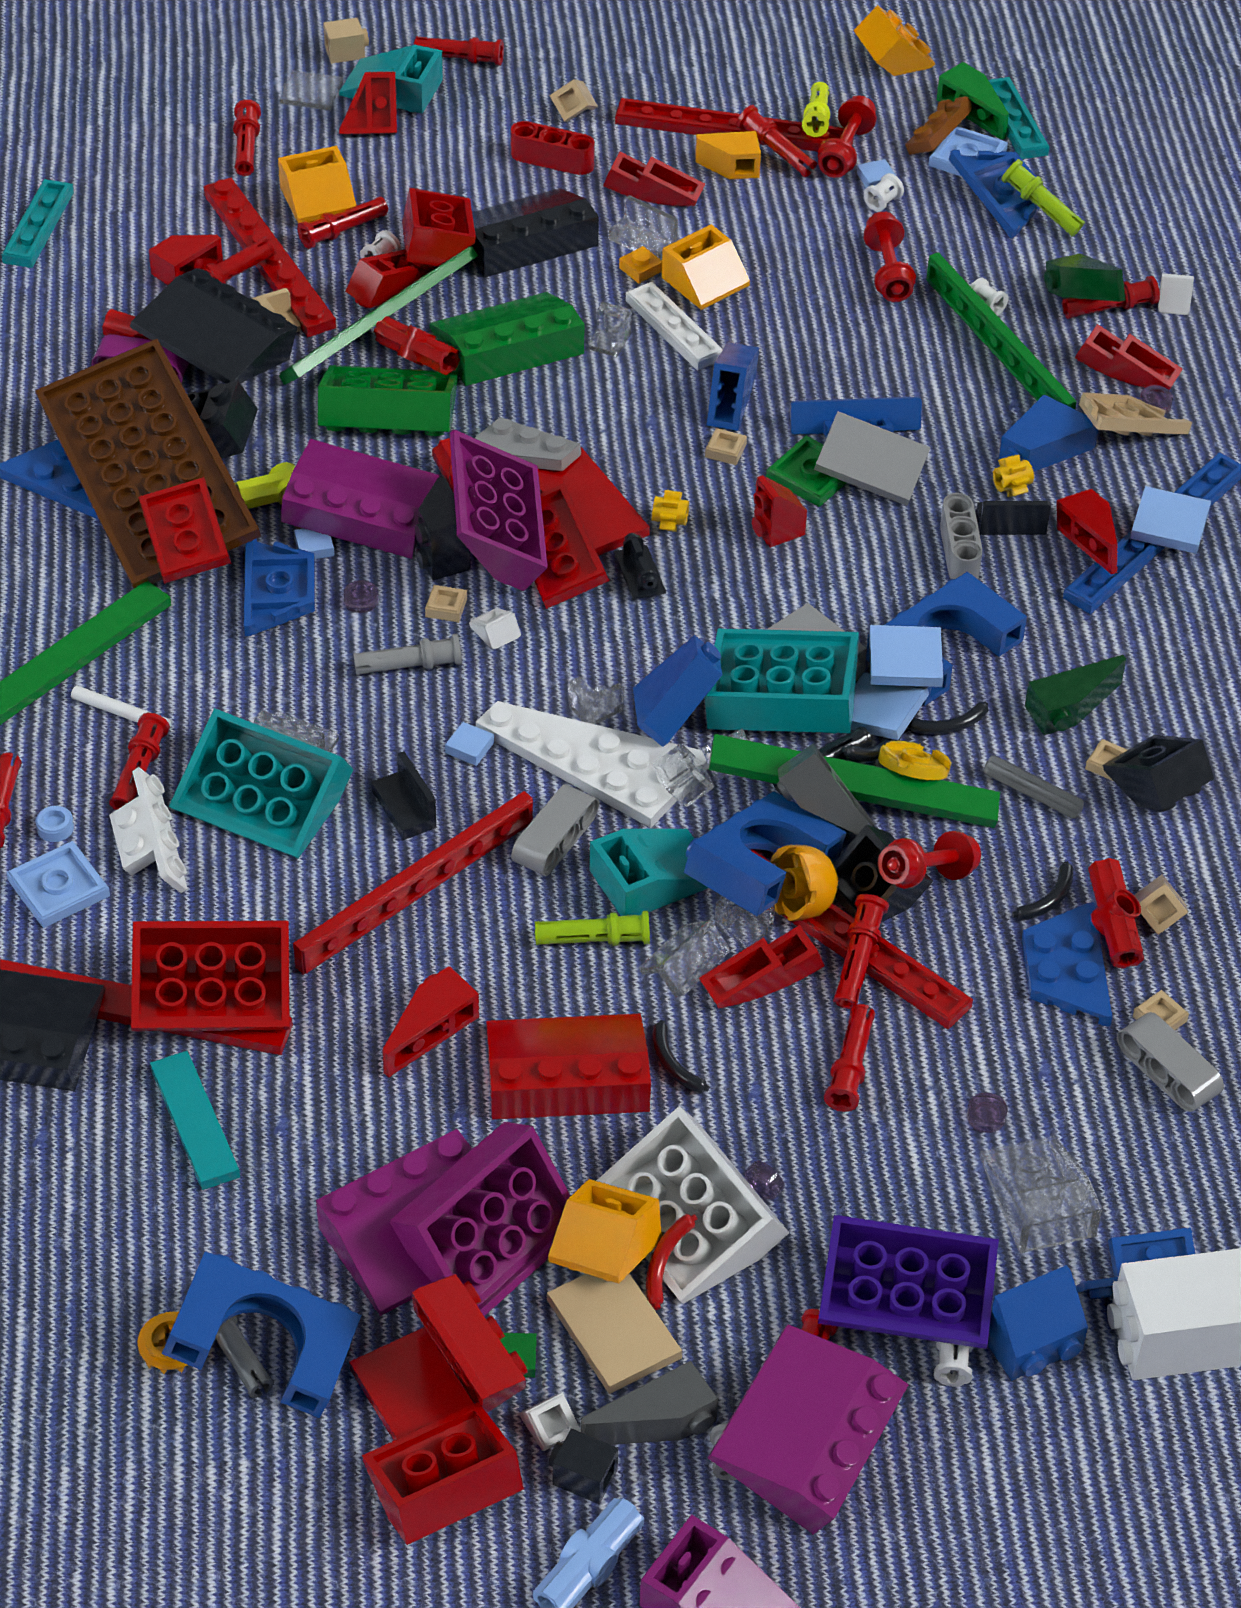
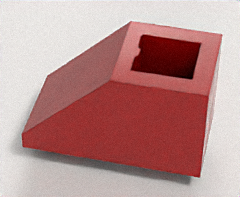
[752,475,807,548]

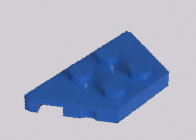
[948,150,1040,238]
[0,439,99,520]
[244,539,315,636]
[1022,902,1112,1026]

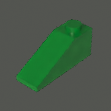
[936,62,1009,140]

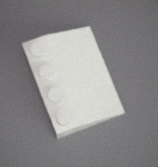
[596,1106,789,1304]

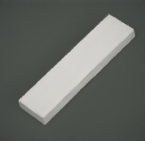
[626,282,723,371]

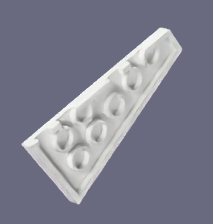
[476,701,711,828]

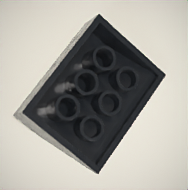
[470,188,599,278]
[130,268,298,384]
[0,969,105,1092]

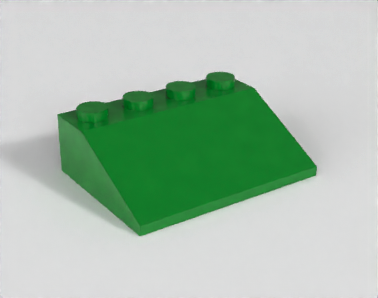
[430,292,585,386]
[318,365,458,436]

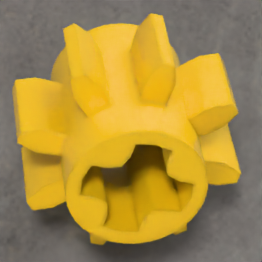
[993,454,1034,497]
[652,490,689,532]

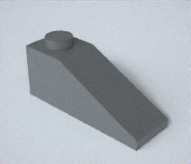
[776,743,878,835]
[581,1360,718,1445]

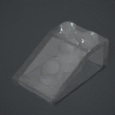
[979,1136,1102,1253]

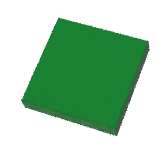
[766,435,847,507]

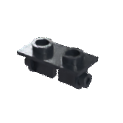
[614,533,666,600]

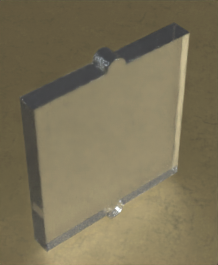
[280,70,343,111]

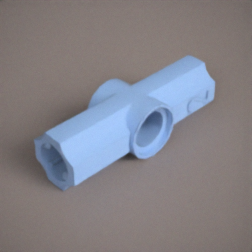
[533,1498,644,1608]

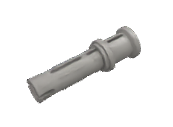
[353,634,462,676]

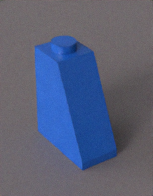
[707,342,760,431]
[998,395,1098,472]
[633,635,723,747]

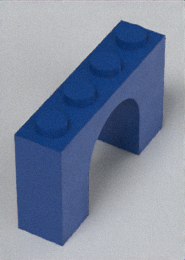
[866,571,1027,706]
[684,791,846,916]
[162,1251,361,1418]

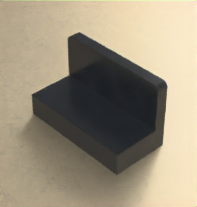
[976,500,1051,535]
[371,751,437,840]

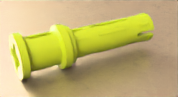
[802,81,830,137]

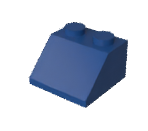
[988,1265,1088,1381]

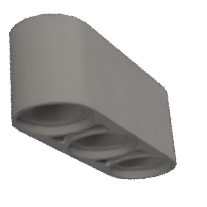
[940,493,982,579]
[511,784,599,876]
[1117,1012,1224,1112]

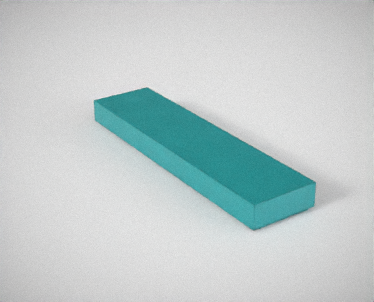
[989,77,1050,159]
[1,179,74,268]
[150,1050,240,1190]

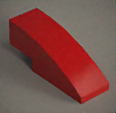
[603,151,705,206]
[1074,324,1183,391]
[699,925,825,1008]

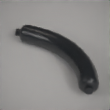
[907,702,989,735]
[842,735,902,762]
[1012,861,1074,921]
[652,1020,710,1094]

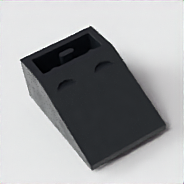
[187,380,258,459]

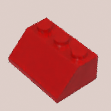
[402,187,476,267]
[412,1274,528,1413]
[362,1402,524,1545]

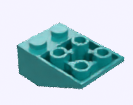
[339,45,443,114]
[589,829,708,916]

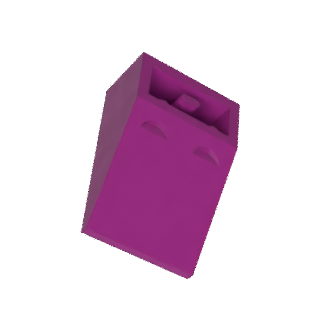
[639,1514,800,1608]

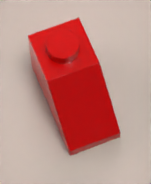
[149,235,223,285]

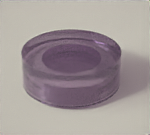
[1140,385,1173,414]
[344,580,379,613]
[967,1093,1008,1133]
[744,1160,785,1200]

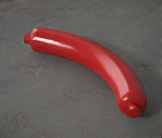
[646,1214,698,1310]

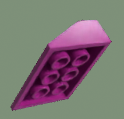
[450,429,548,591]
[281,439,440,559]
[389,1122,571,1316]
[316,1129,472,1316]
[707,1324,909,1535]

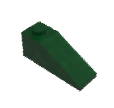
[1044,253,1125,302]
[1024,654,1126,735]

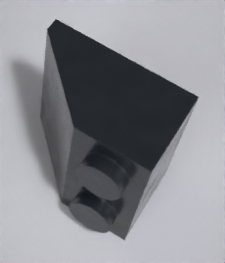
[415,476,471,581]
[1103,735,1214,812]
[833,824,933,923]

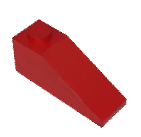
[345,249,434,308]
[1057,489,1118,575]
[382,966,479,1078]

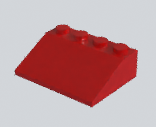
[131,921,290,1031]
[486,1013,651,1120]

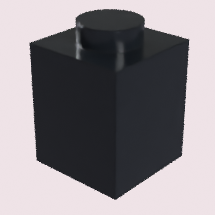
[548,1428,618,1505]

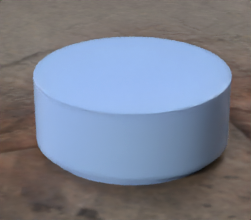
[35,806,74,842]

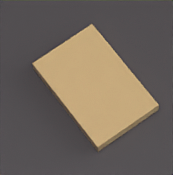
[547,1273,682,1394]

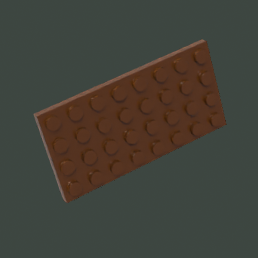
[35,339,261,589]

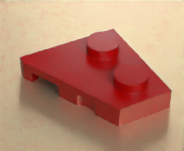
[339,72,397,134]

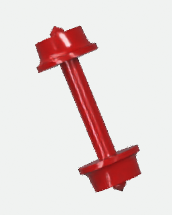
[818,95,877,178]
[863,211,916,302]
[878,830,981,889]

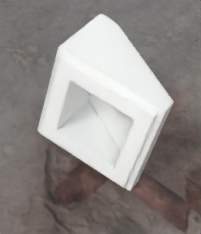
[1157,273,1194,315]
[469,608,521,649]
[519,1393,581,1451]

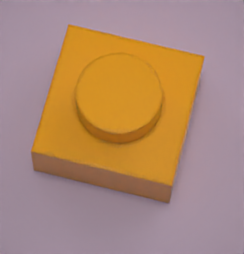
[619,246,662,284]

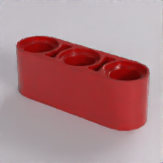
[510,121,595,175]

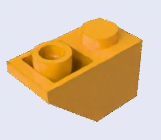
[695,131,761,179]

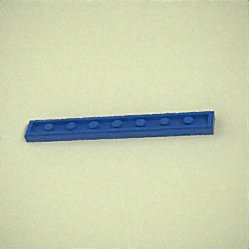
[1063,452,1241,615]

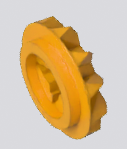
[137,1312,187,1374]

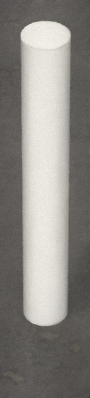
[71,685,171,729]

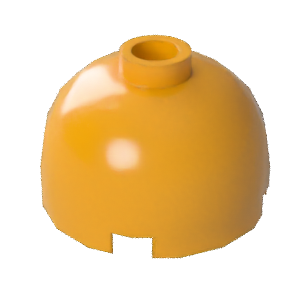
[770,845,838,921]

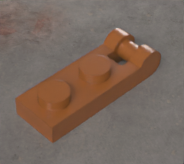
[905,96,972,155]

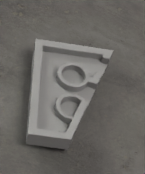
[475,417,581,471]

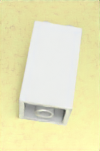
[1107,1248,1241,1380]

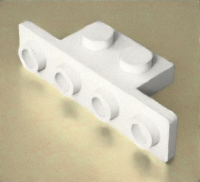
[109,767,188,893]

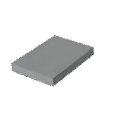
[814,411,931,506]

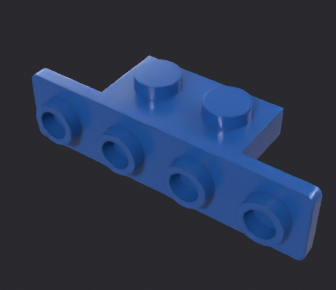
[790,396,922,438]
[1076,1227,1196,1300]

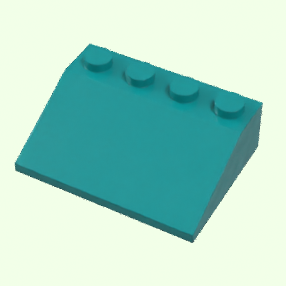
[705,628,859,734]
[168,708,354,859]

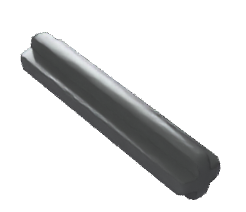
[984,755,1084,819]

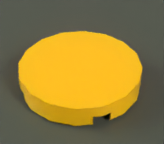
[878,741,952,780]

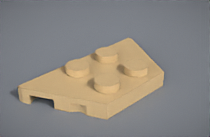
[1078,392,1192,436]

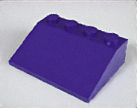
[818,1215,999,1349]

